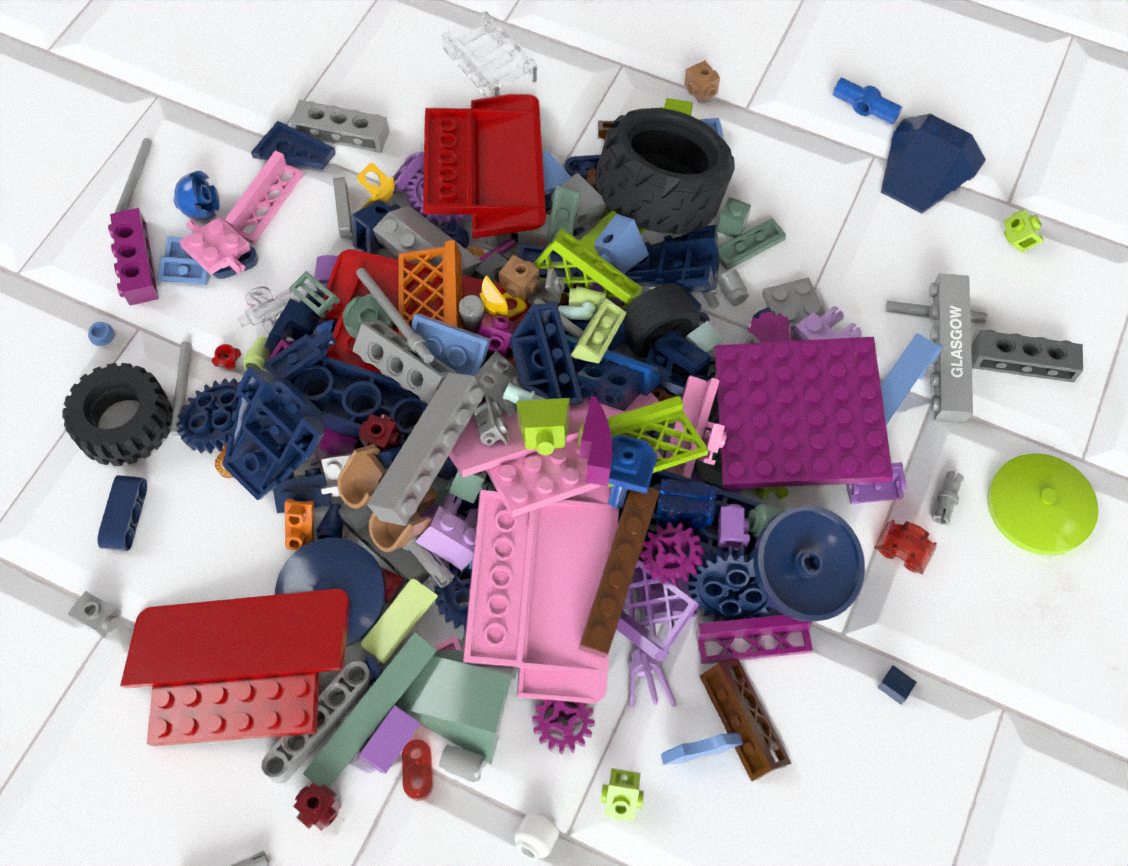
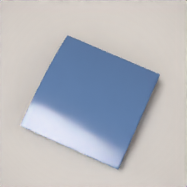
[157,236,211,285]

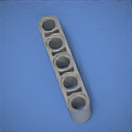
[261,661,373,784]

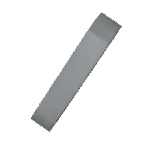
[333,177,353,238]

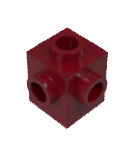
[359,414,401,456]
[293,782,341,831]

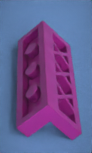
[696,615,813,664]

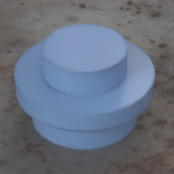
[88,322,115,346]

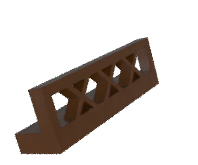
[699,659,792,782]

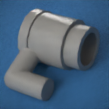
[702,269,749,309]

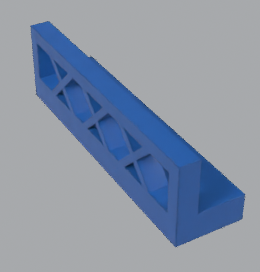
[565,334,660,396]

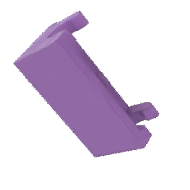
[846,462,907,504]
[359,705,420,774]

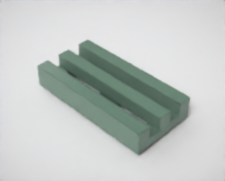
[289,271,340,319]

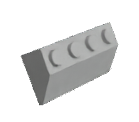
[373,206,482,277]

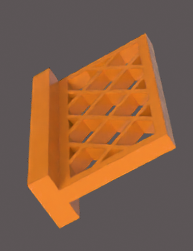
[399,240,463,337]

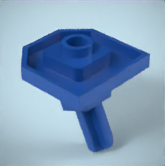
[608,434,657,509]

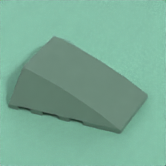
[395,650,518,765]

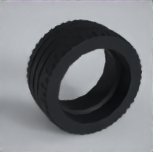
[623,284,700,358]

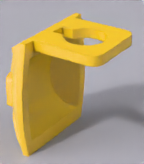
[357,163,395,210]
[480,276,526,319]

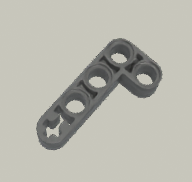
[338,504,431,584]

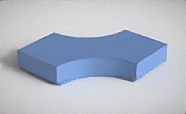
[661,733,743,765]

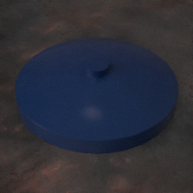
[753,505,865,622]
[275,538,386,647]

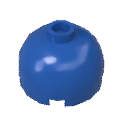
[173,171,220,220]

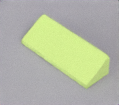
[571,298,627,363]
[360,578,437,663]

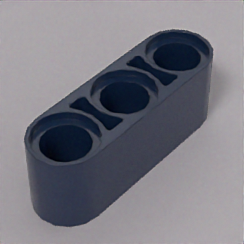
[97,475,147,551]

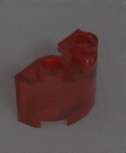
[874,520,937,575]

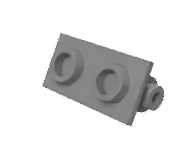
[474,393,508,446]

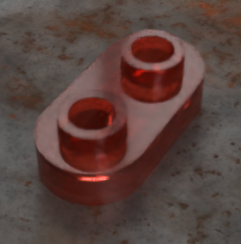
[402,739,433,801]

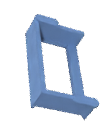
[881,333,944,427]

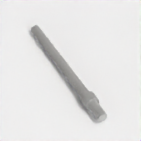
[356,268,434,364]

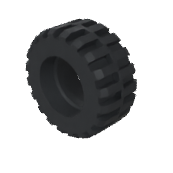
[62,363,173,466]

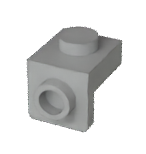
[528,268,564,306]

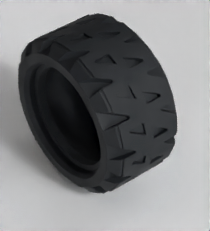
[595,108,735,234]

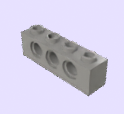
[290,100,389,153]
[352,320,457,404]

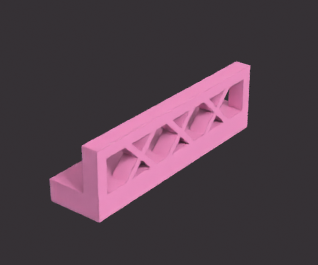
[224,151,303,244]
[663,376,720,478]

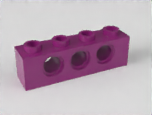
[108,208,159,306]

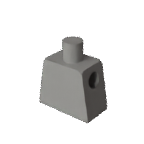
[546,173,606,229]

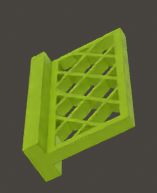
[533,228,643,310]
[578,396,709,488]

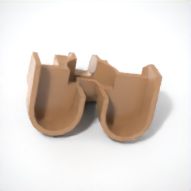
[337,444,438,552]

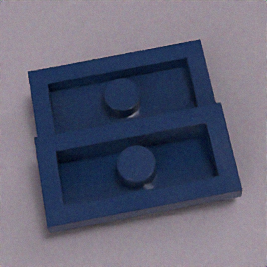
[646,344,693,397]

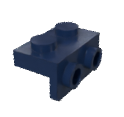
[273,468,331,514]

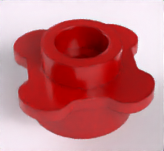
[212,344,241,370]

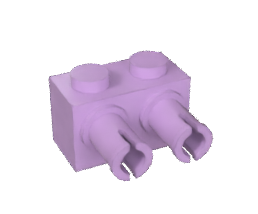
[792,306,862,341]
[415,494,478,570]

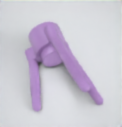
[628,648,676,707]

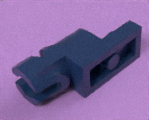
[264,290,324,351]

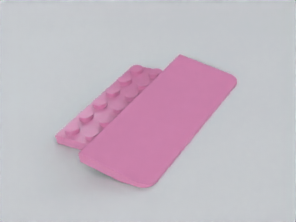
[449,393,663,517]
[463,486,619,703]

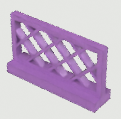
[616,559,699,662]

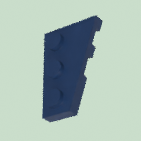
[251,121,336,170]

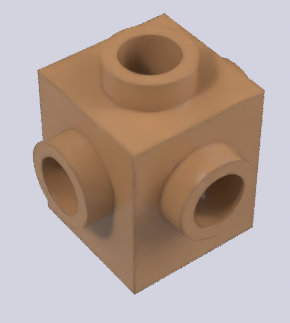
[684,60,720,102]
[499,255,541,301]

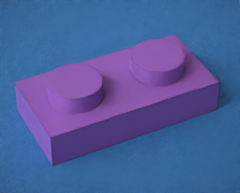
[392,151,424,193]

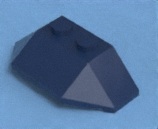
[509,302,583,405]

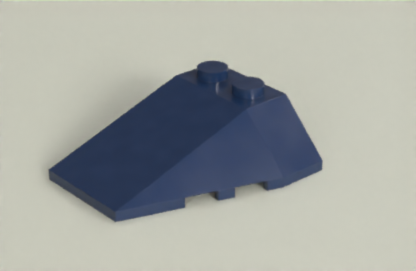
[880,113,986,214]
[624,225,720,293]
[223,366,324,501]

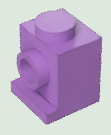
[718,504,750,550]

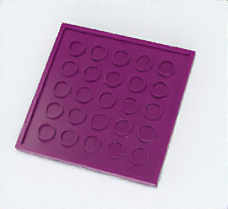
[715,336,893,489]

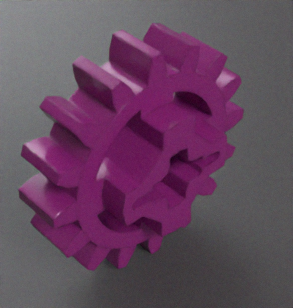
[640,522,704,585]
[532,700,595,754]

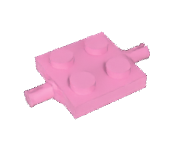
[179,216,251,275]

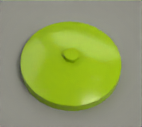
[987,453,1098,555]

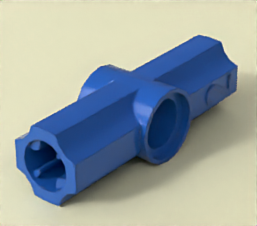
[832,78,903,125]

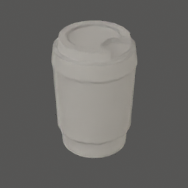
[459,295,484,332]
[439,745,486,782]

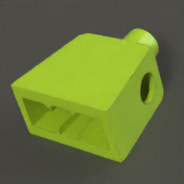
[517,398,570,455]

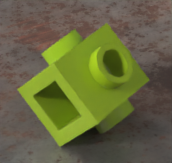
[1003,209,1044,252]
[600,768,644,821]

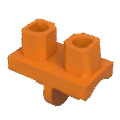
[285,499,315,550]

